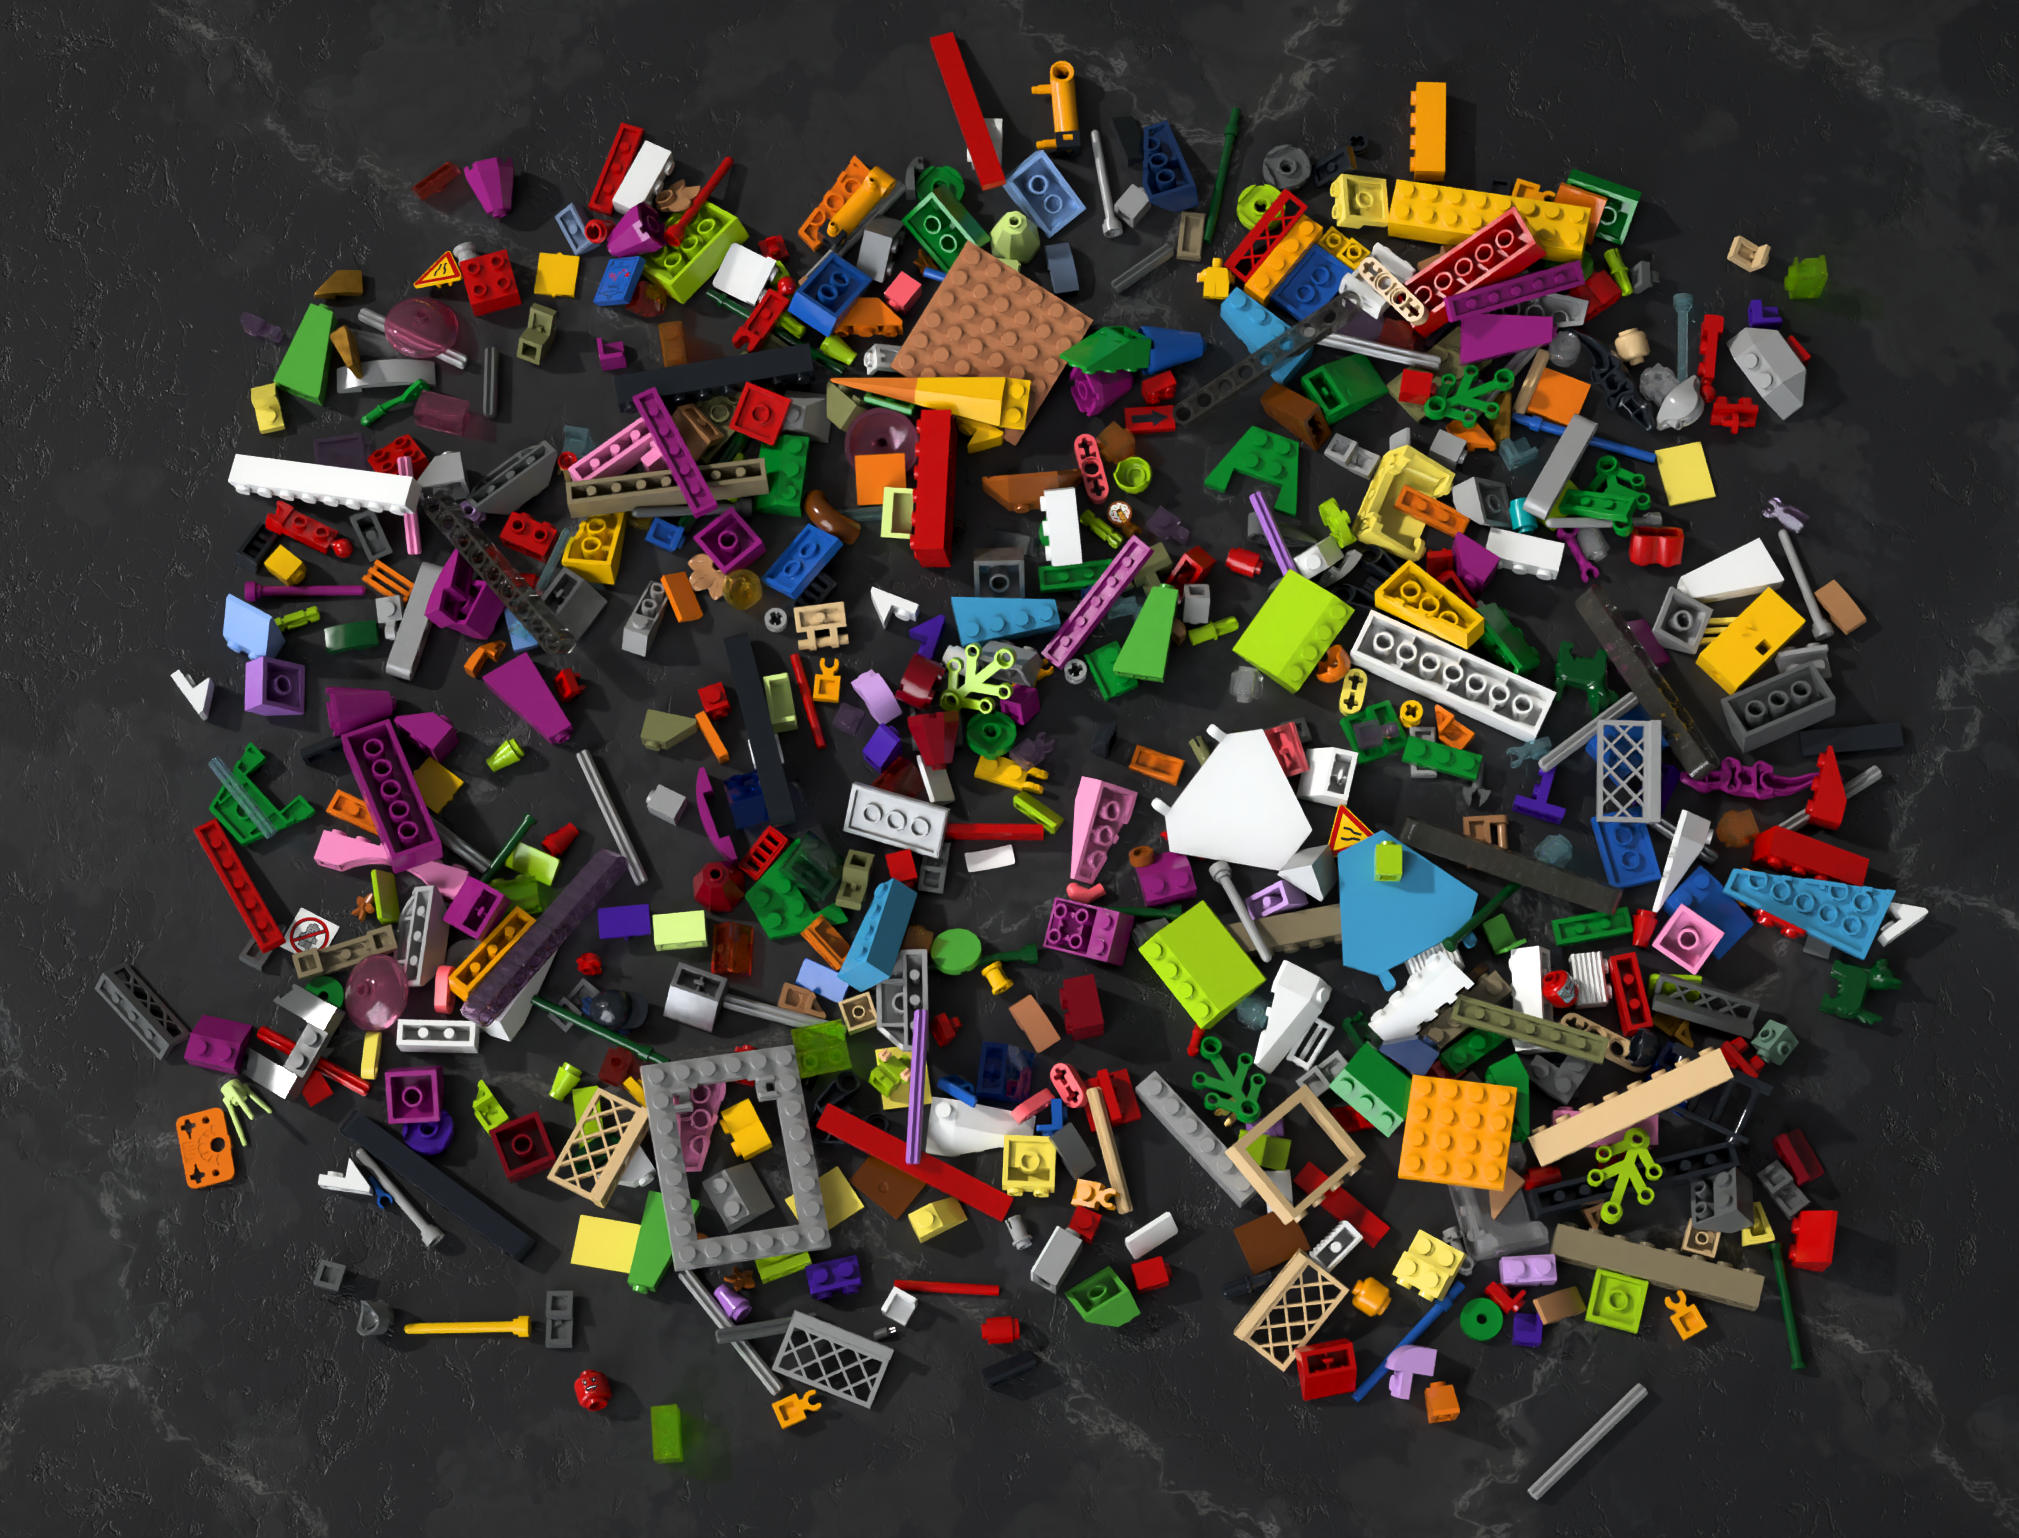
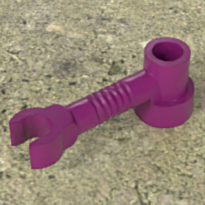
[1556,517,1599,583]

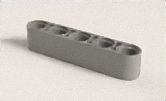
[1522,413,1598,520]
[386,562,444,681]

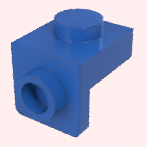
[645,517,686,553]
[1037,1098,1068,1136]

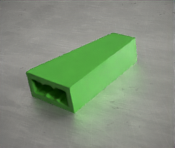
[273,303,337,406]
[1113,584,1179,683]
[627,1190,702,1294]

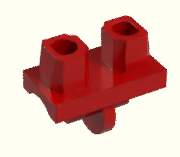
[1710,396,1759,434]
[1720,1037,1765,1079]

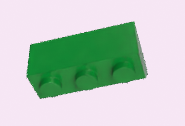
[1566,169,1642,245]
[901,184,992,273]
[752,435,811,517]
[1475,602,1540,678]
[1328,1041,1412,1137]

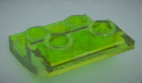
[791,1019,852,1079]

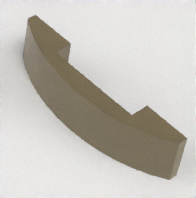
[292,924,398,980]

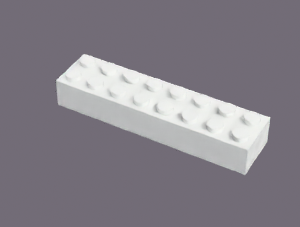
[1350,610,1556,745]

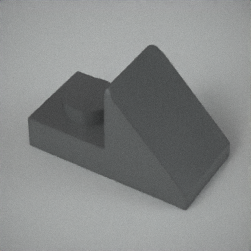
[349,509,393,562]

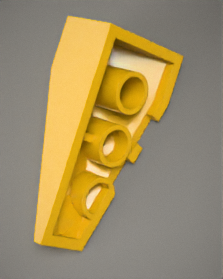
[562,511,628,585]

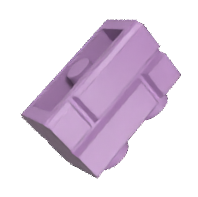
[1499,1254,1557,1288]

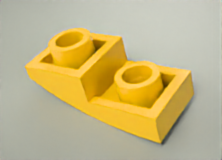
[1317,226,1371,271]

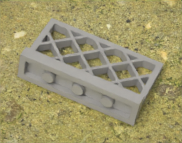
[1596,720,1661,825]
[771,1309,894,1409]

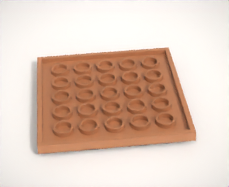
[889,240,1093,446]

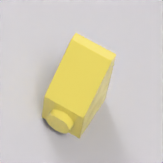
[908,1197,967,1243]

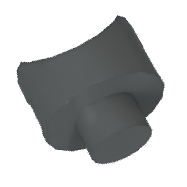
[356,1299,394,1336]

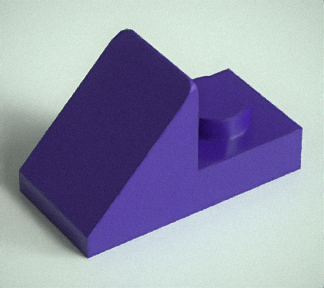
[909,615,946,660]

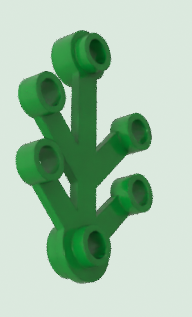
[1424,365,1514,428]
[1583,455,1652,537]
[1192,1036,1266,1124]

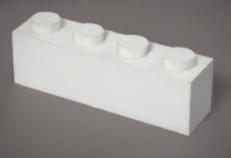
[1509,946,1555,1055]

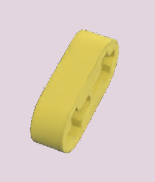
[1339,668,1367,716]
[361,1031,382,1080]

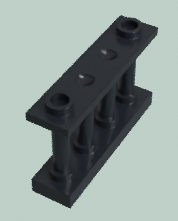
[1663,1042,1774,1147]

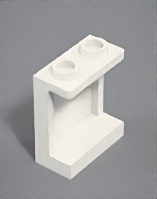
[1338,242,1416,319]

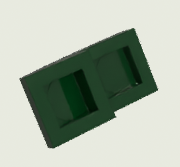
[324,620,380,654]

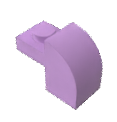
[851,669,902,725]
[1385,1345,1437,1400]

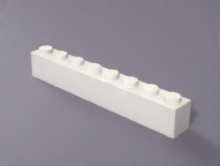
[228,454,422,516]

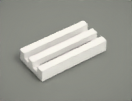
[1286,1017,1335,1072]

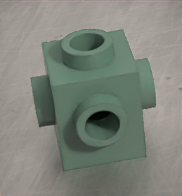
[1751,1020,1799,1066]

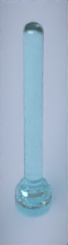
[1673,293,1693,385]
[509,528,572,640]

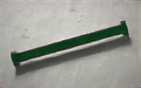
[479,813,538,885]
[1442,871,1530,952]
[1768,1242,1807,1370]

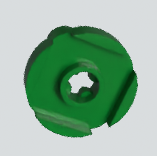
[916,166,965,203]
[966,711,1017,760]

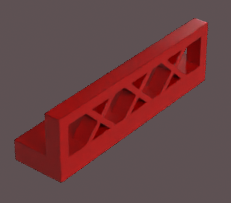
[1222,188,1308,284]

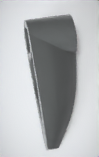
[1248,512,1318,547]

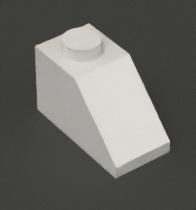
[1292,535,1344,579]
[597,1146,657,1188]

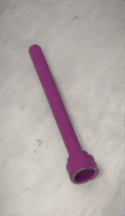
[245,581,366,601]

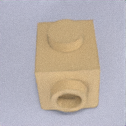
[1727,236,1771,272]

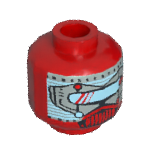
[1542,970,1579,1008]

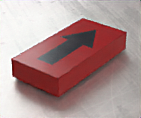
[1124,405,1176,434]

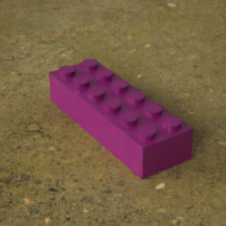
[341,719,443,874]

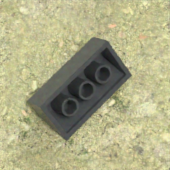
[1721,660,1836,753]

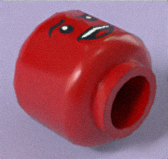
[574,1369,612,1411]

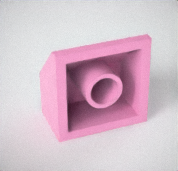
[1652,903,1725,975]

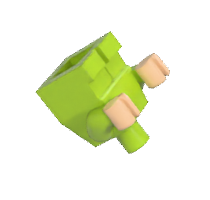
[868,1048,911,1098]

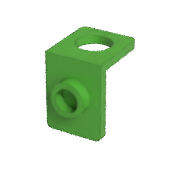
[1482,914,1527,955]

